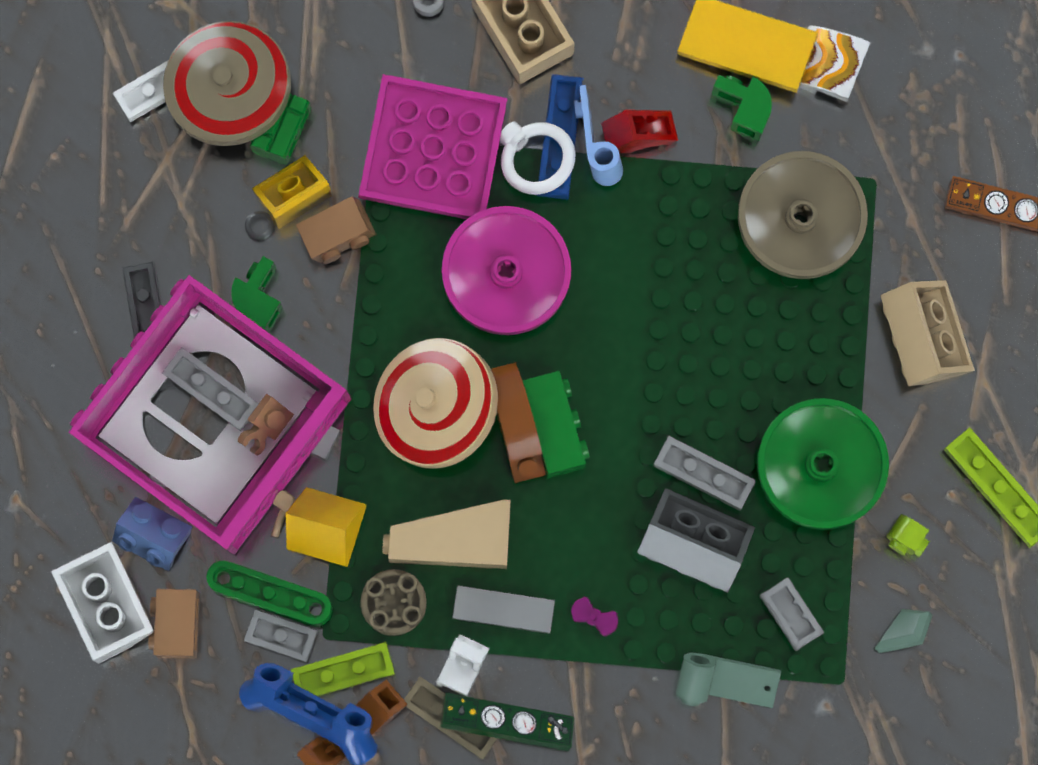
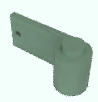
[676,653,781,708]

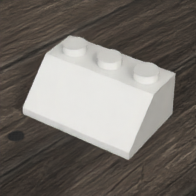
[51,542,154,664]

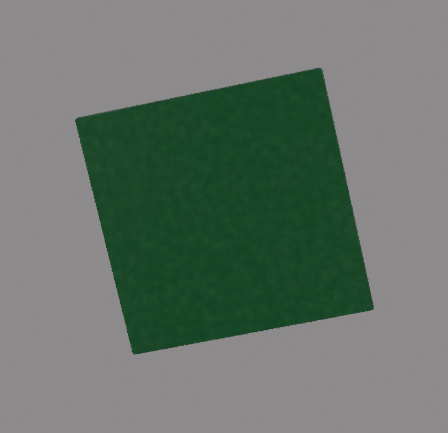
[322,146,877,685]

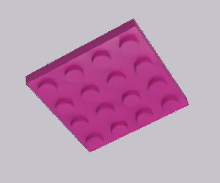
[358,74,508,219]

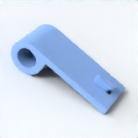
[574,85,623,186]

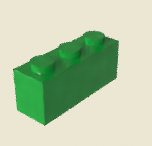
[523,371,590,479]

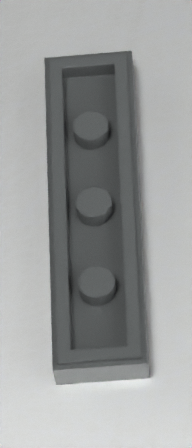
[122,261,176,390]

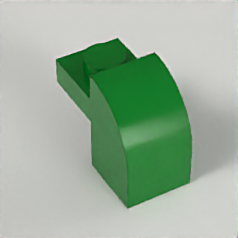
[711,75,772,142]
[231,256,283,333]

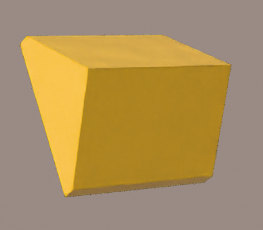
[252,155,332,230]
[286,487,367,567]

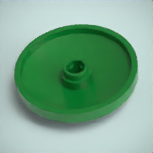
[757,398,889,530]

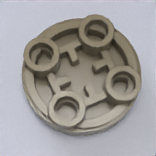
[361,569,427,636]

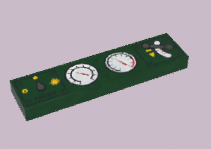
[440,693,574,751]

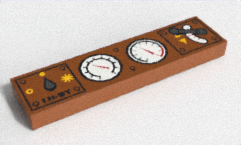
[944,176,1038,232]

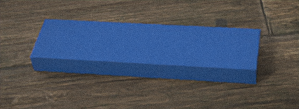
[537,74,583,200]

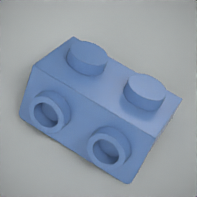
[112,496,192,571]

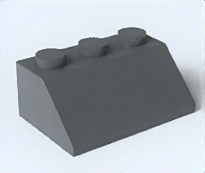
[637,488,755,592]

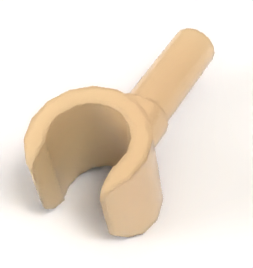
[271,490,296,538]

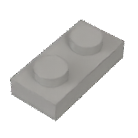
[244,610,318,663]

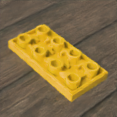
[677,0,818,93]

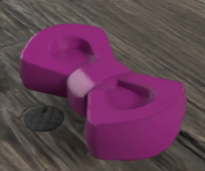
[571,597,619,636]

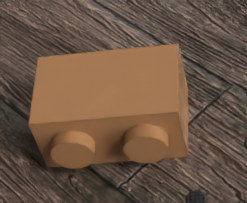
[296,196,376,264]
[148,589,200,659]

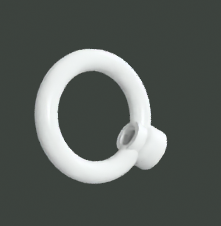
[500,122,575,195]

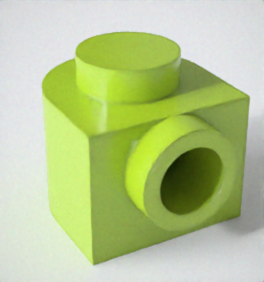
[886,514,930,557]

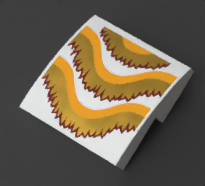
[799,25,870,102]

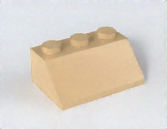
[880,280,975,386]

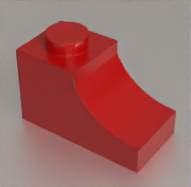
[601,110,678,153]

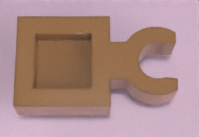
[237,394,294,456]

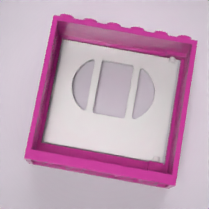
[69,275,351,555]

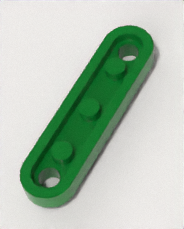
[206,560,332,627]

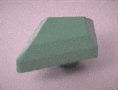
[875,609,933,653]

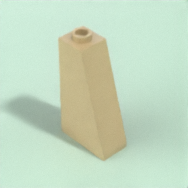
[383,500,510,569]

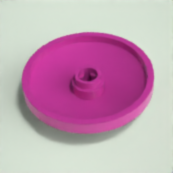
[442,206,571,335]

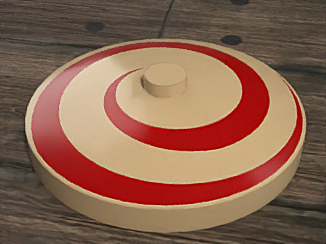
[373,338,498,469]

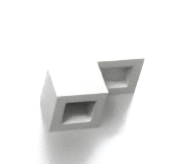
[436,635,489,697]

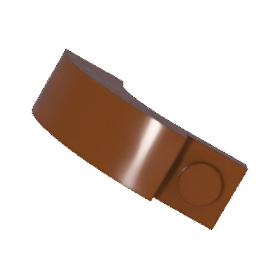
[491,362,546,483]
[296,679,408,765]

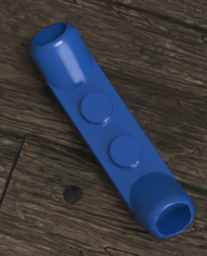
[239,663,378,765]

